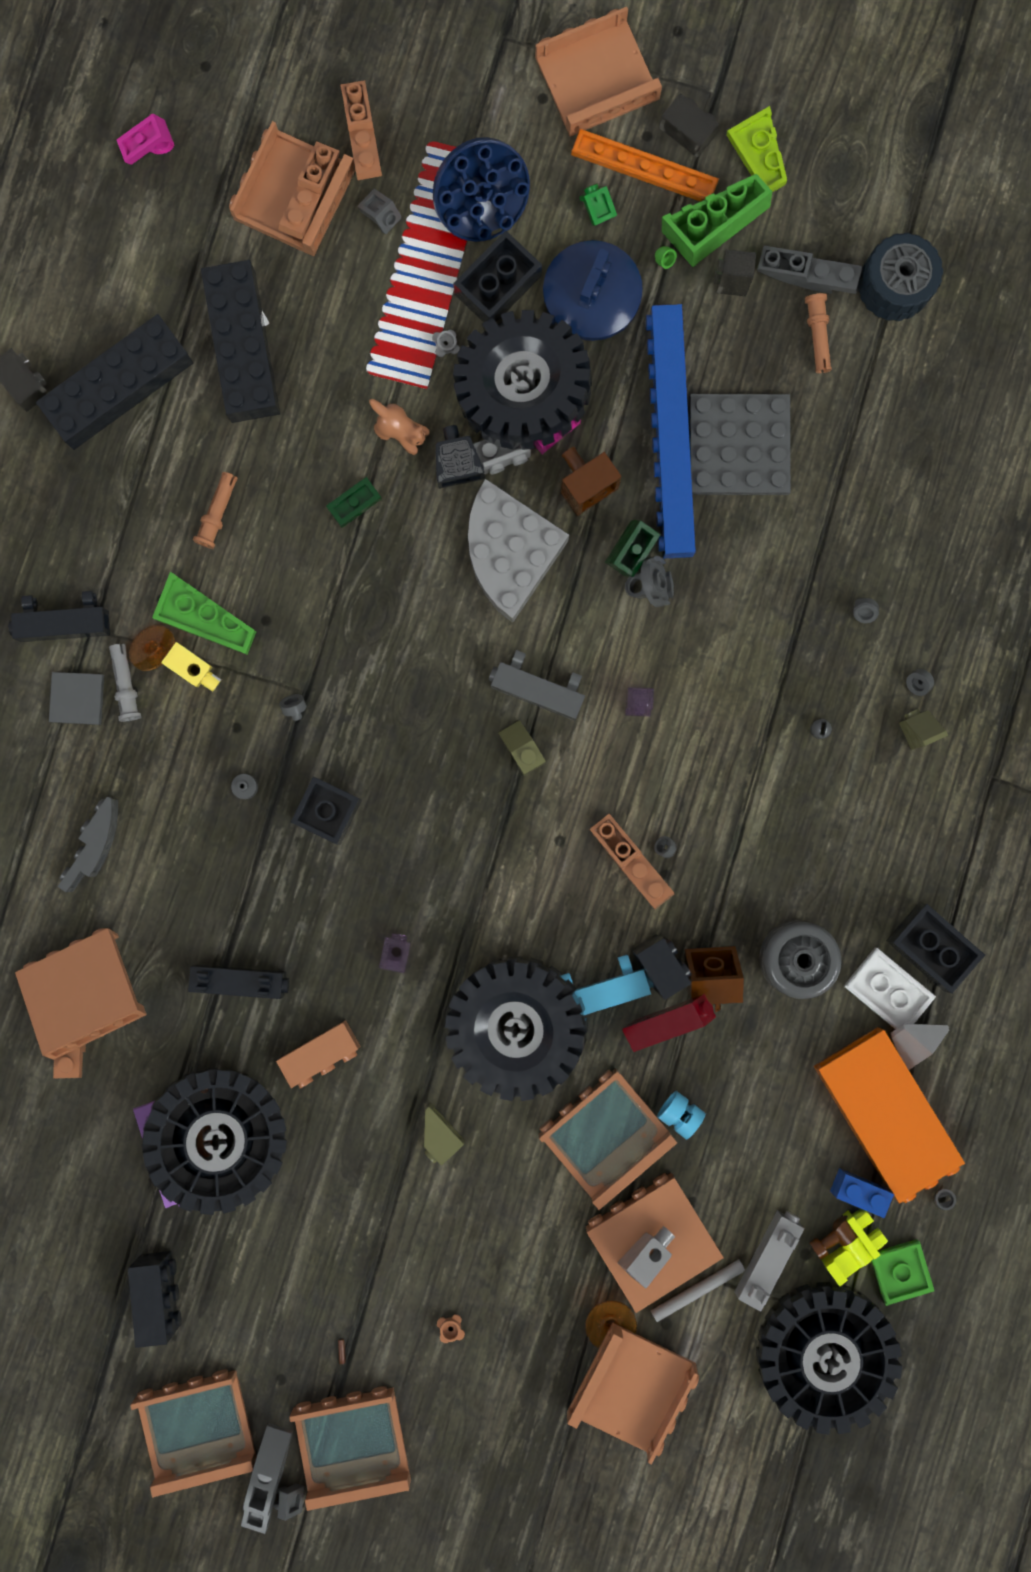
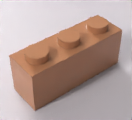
[276,1020,361,1088]

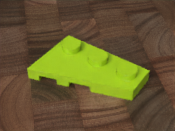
[726,106,787,192]

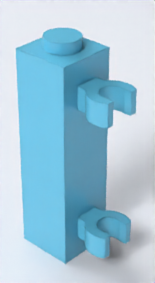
[560,955,654,1015]

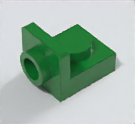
[579,183,617,226]

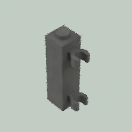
[489,650,585,721]

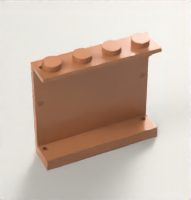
[535,7,662,137]
[567,1323,699,1465]

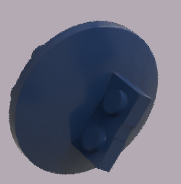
[433,137,530,242]
[543,240,642,341]

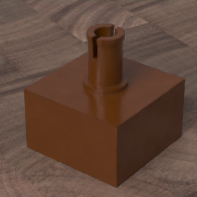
[561,446,622,516]
[685,946,744,1012]

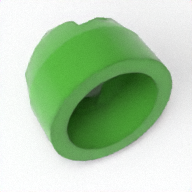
[655,246,677,269]

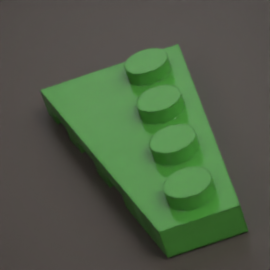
[152,572,256,655]

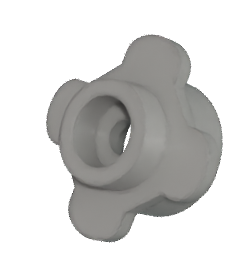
[432,330,459,357]

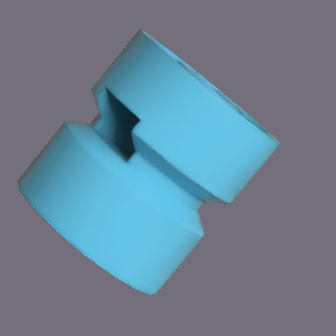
[657,1090,706,1140]

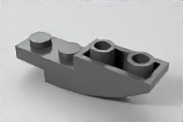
[758,246,863,294]
[58,796,118,892]
[241,1423,293,1534]

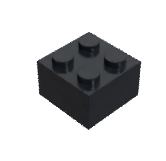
[291,776,362,845]

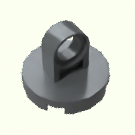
[625,556,674,607]

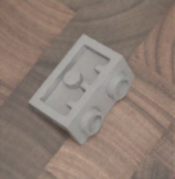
[474,439,531,475]

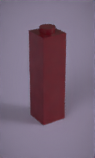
[622,994,716,1052]

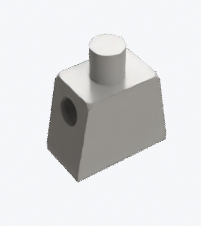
[618,1226,675,1289]

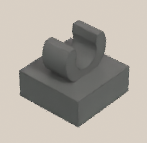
[273,1483,304,1521]

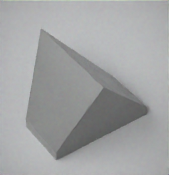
[891,1024,949,1070]

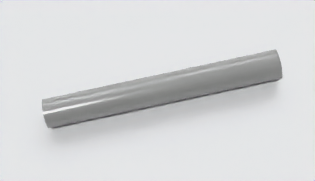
[651,1259,746,1322]

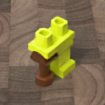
[809,1209,888,1287]

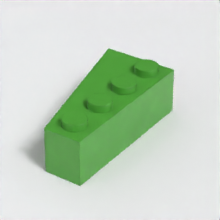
[662,174,773,267]

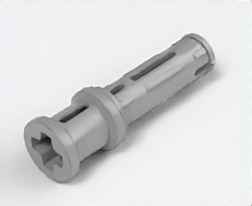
[109,644,142,722]

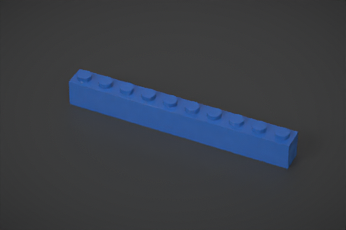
[646,304,695,559]

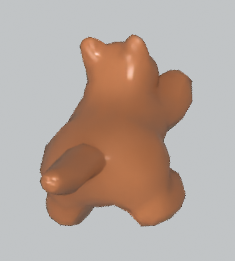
[369,399,430,455]

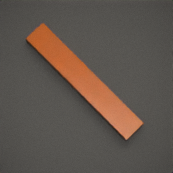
[571,129,719,202]

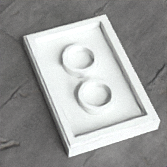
[844,947,936,1030]

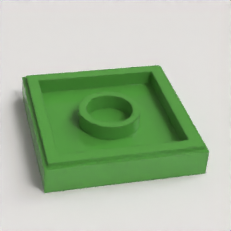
[871,1239,934,1306]

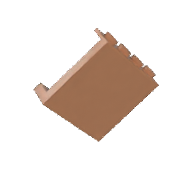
[229,121,356,256]
[15,928,147,1060]
[586,1173,723,1313]

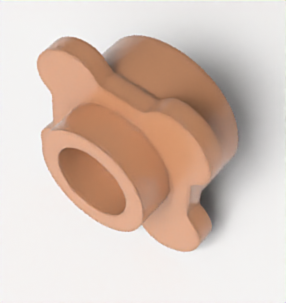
[437,1314,465,1343]

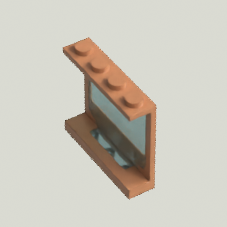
[539,1068,677,1210]
[130,1369,257,1497]
[290,1386,411,1511]

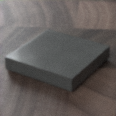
[49,672,104,725]

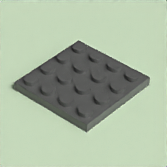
[690,394,791,495]

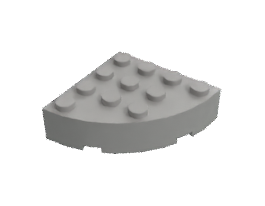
[468,479,569,623]

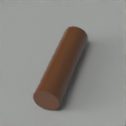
[338,1339,346,1364]

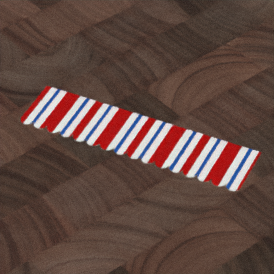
[366,141,467,389]

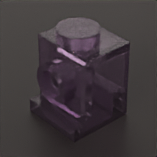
[625,687,654,717]
[379,933,412,973]

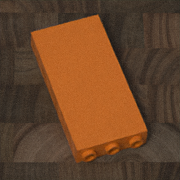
[814,1027,965,1204]

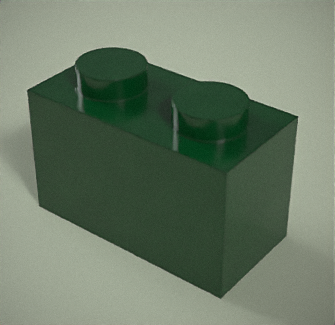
[605,520,661,577]

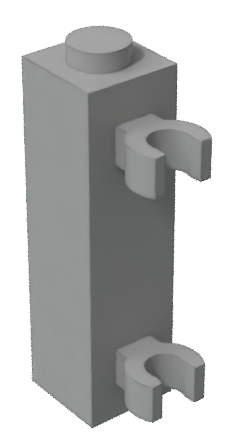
[734,1210,804,1312]

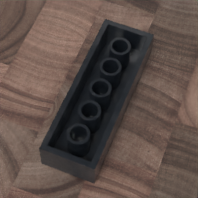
[201,260,281,423]
[36,314,194,450]

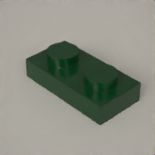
[326,477,382,528]

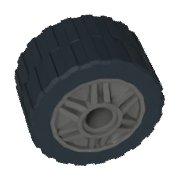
[858,233,943,321]

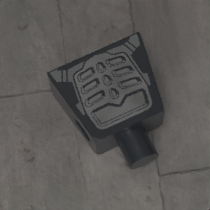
[435,425,485,489]

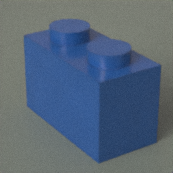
[830,1168,894,1218]

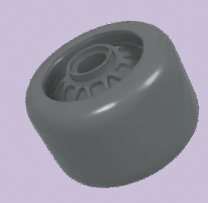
[759,920,842,999]

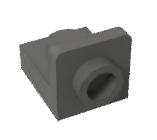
[357,189,401,234]

